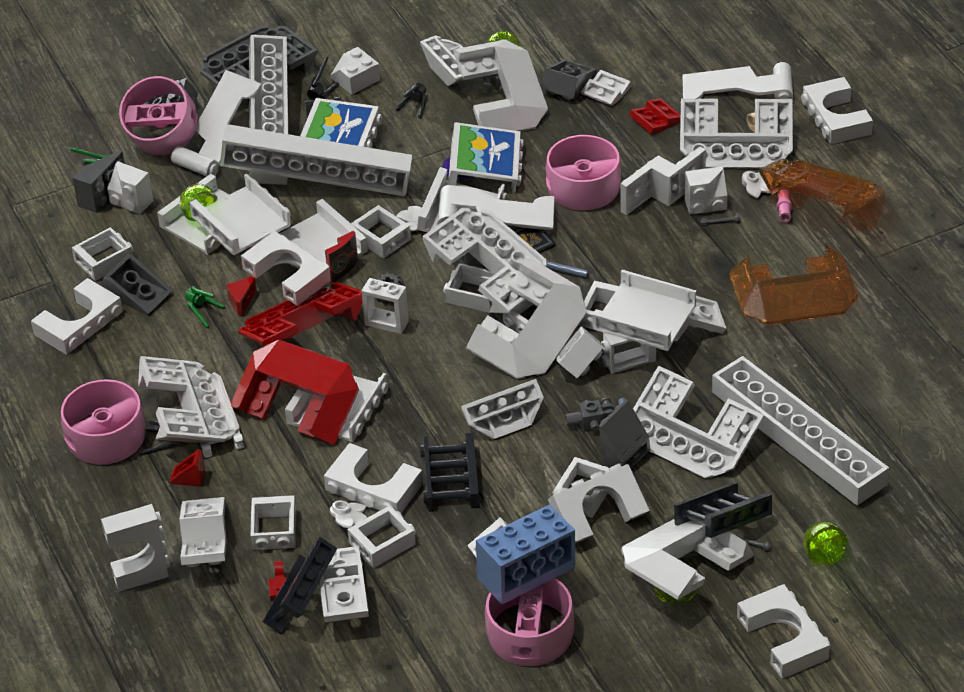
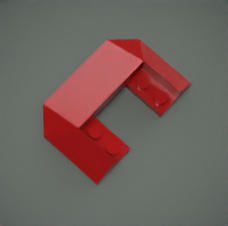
[238,282,363,346]
[231,340,359,446]

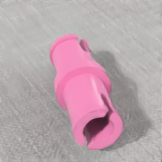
[777,190,792,223]

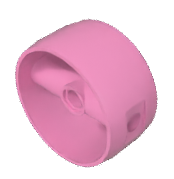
[119,76,198,156]
[546,135,621,211]
[61,380,146,465]
[485,578,574,666]

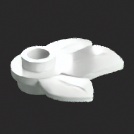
[742,171,776,198]
[396,206,422,232]
[330,501,367,528]

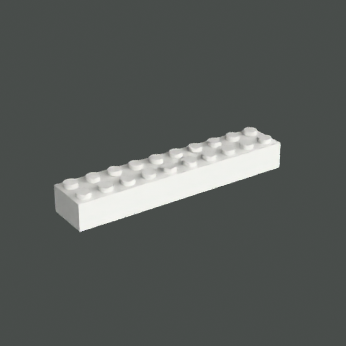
[249,35,288,185]
[220,124,412,196]
[712,356,889,506]

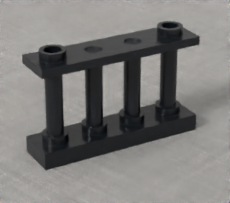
[420,433,479,512]
[674,482,772,538]
[262,537,338,634]

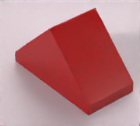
[226,276,257,317]
[169,449,206,487]

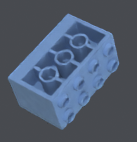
[476,504,575,604]

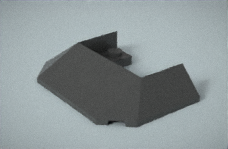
[200,26,318,105]

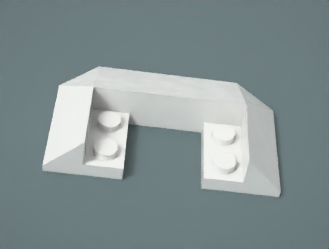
[454,40,548,132]
[680,99,793,169]
[422,208,546,313]
[466,258,586,379]
[138,356,240,443]
[633,366,765,479]
[621,519,754,600]

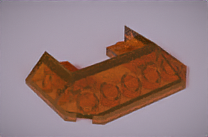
[759,159,884,217]
[729,244,858,325]

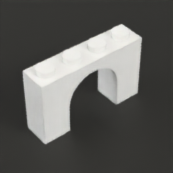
[801,77,873,144]
[241,231,331,306]
[31,278,123,355]
[324,443,423,513]
[548,464,650,544]
[101,504,170,592]
[737,584,831,679]

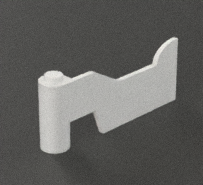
[683,62,793,99]
[171,70,262,177]
[438,185,554,230]

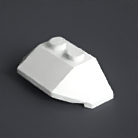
[420,35,464,86]
[461,379,544,440]

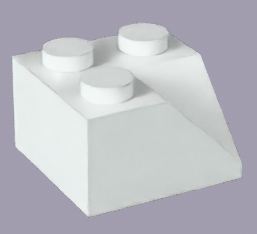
[330,47,380,95]
[107,162,153,214]
[685,166,727,215]
[556,326,603,378]

